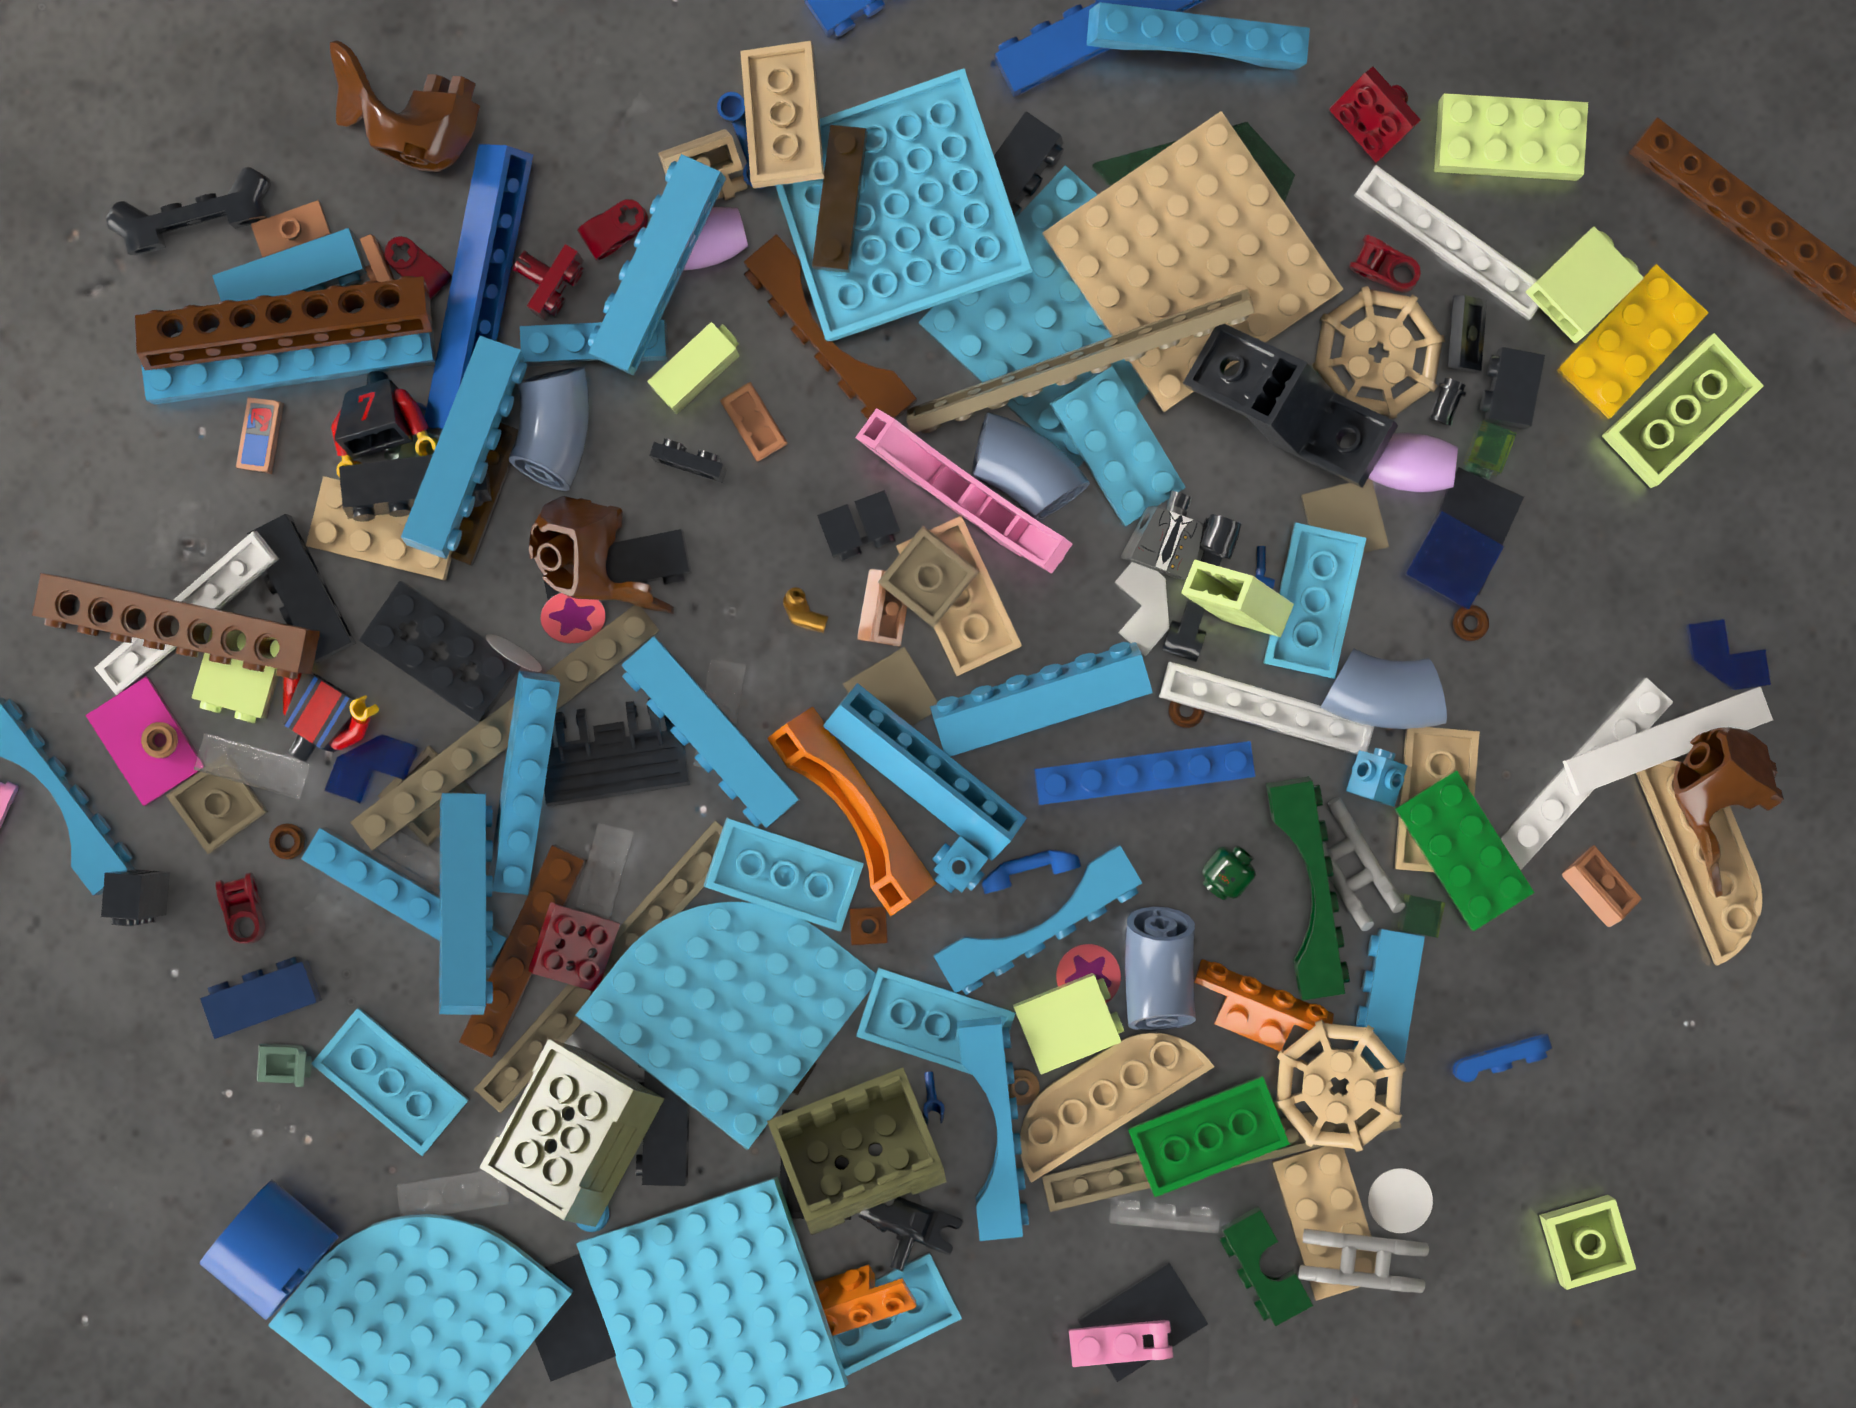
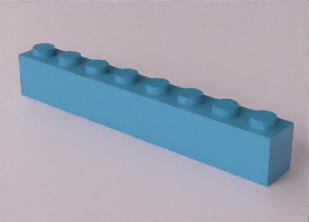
[141,328,437,405]

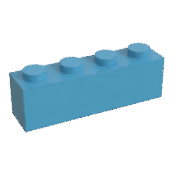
[212,228,367,302]
[1352,928,1425,1070]

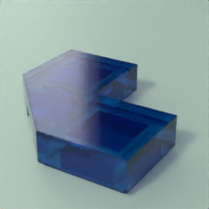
[1687,619,1771,690]
[324,734,418,804]

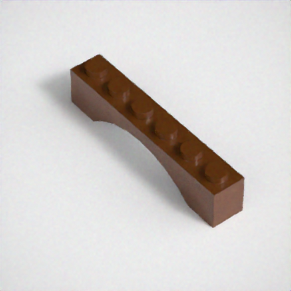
[744,234,917,420]
[459,844,588,1058]

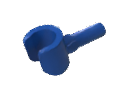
[1255,546,1275,589]
[923,1072,945,1125]

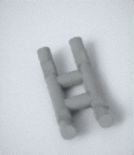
[1322,797,1405,931]
[1299,1229,1429,1293]

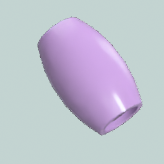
[684,207,748,271]
[1369,433,1458,492]

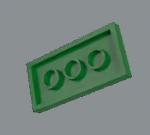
[1395,770,1535,931]
[1128,1076,1290,1197]

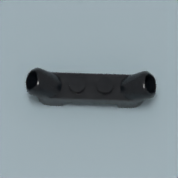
[106,167,271,255]

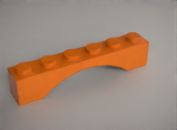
[767,706,937,916]

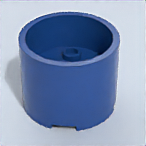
[199,1180,339,1320]

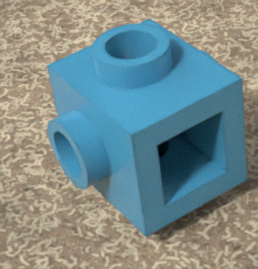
[1346,748,1408,807]
[932,836,989,893]

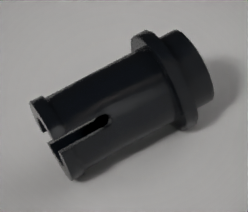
[1429,378,1466,426]

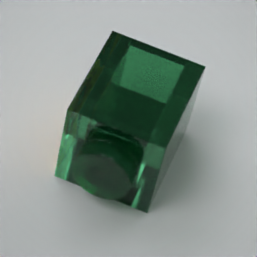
[1463,420,1517,479]
[1398,894,1445,938]

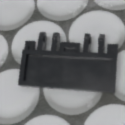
[544,698,690,807]

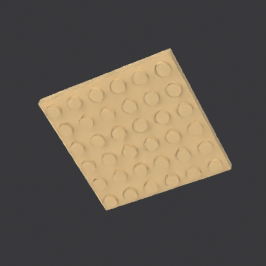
[1042,111,1344,412]

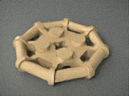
[1312,286,1446,419]
[1273,1020,1406,1152]

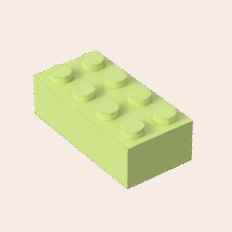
[1434,93,1588,181]
[1602,333,1764,488]

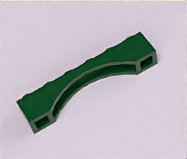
[1266,776,1350,1001]

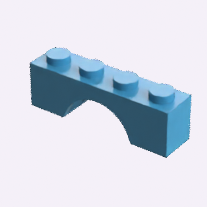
[520,320,669,367]

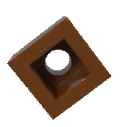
[849,906,888,945]

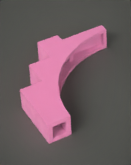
[856,408,1073,574]

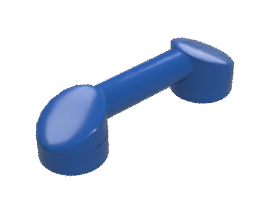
[717,92,765,189]
[981,850,1081,894]

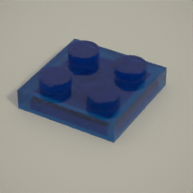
[1405,511,1505,610]

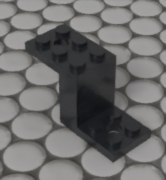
[1183,324,1398,488]

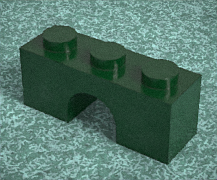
[1219,1206,1314,1327]

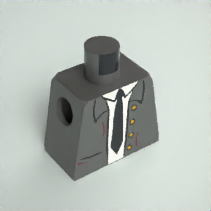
[1121,491,1203,580]

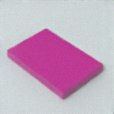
[85,677,206,806]

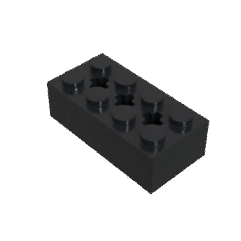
[359,581,521,722]

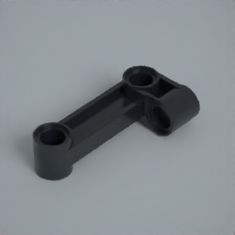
[1162,514,1242,662]

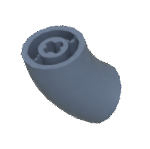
[509,367,589,491]
[971,412,1090,521]
[1320,649,1447,729]
[1125,906,1196,1031]

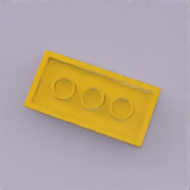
[1557,264,1709,419]

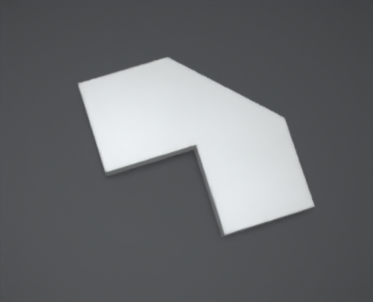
[1114,562,1169,656]

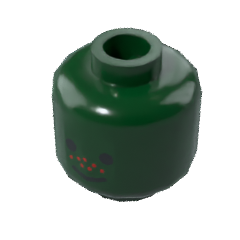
[1202,846,1256,900]

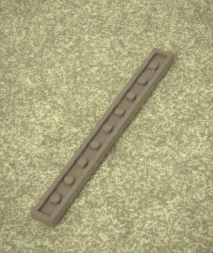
[907,289,1254,433]
[350,605,660,851]
[474,820,723,1113]
[1042,1092,1401,1212]

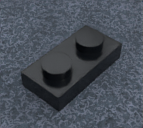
[1448,295,1487,372]

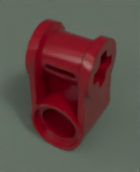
[577,199,648,261]
[1349,235,1421,293]
[384,236,452,301]
[215,872,266,944]

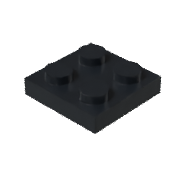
[649,438,727,483]

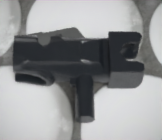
[858,1192,963,1272]

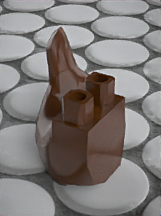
[330,40,480,172]
[529,496,674,614]
[1673,727,1784,898]

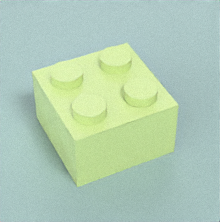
[1539,1195,1636,1290]

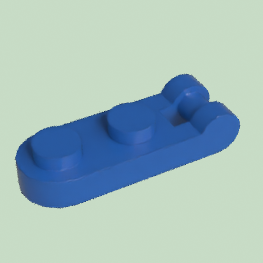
[1452,1034,1552,1082]

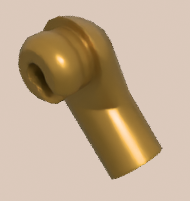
[783,587,828,633]

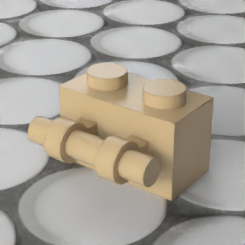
[658,129,748,200]

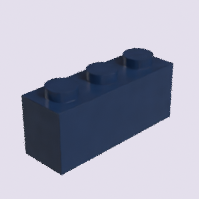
[200,956,322,1039]

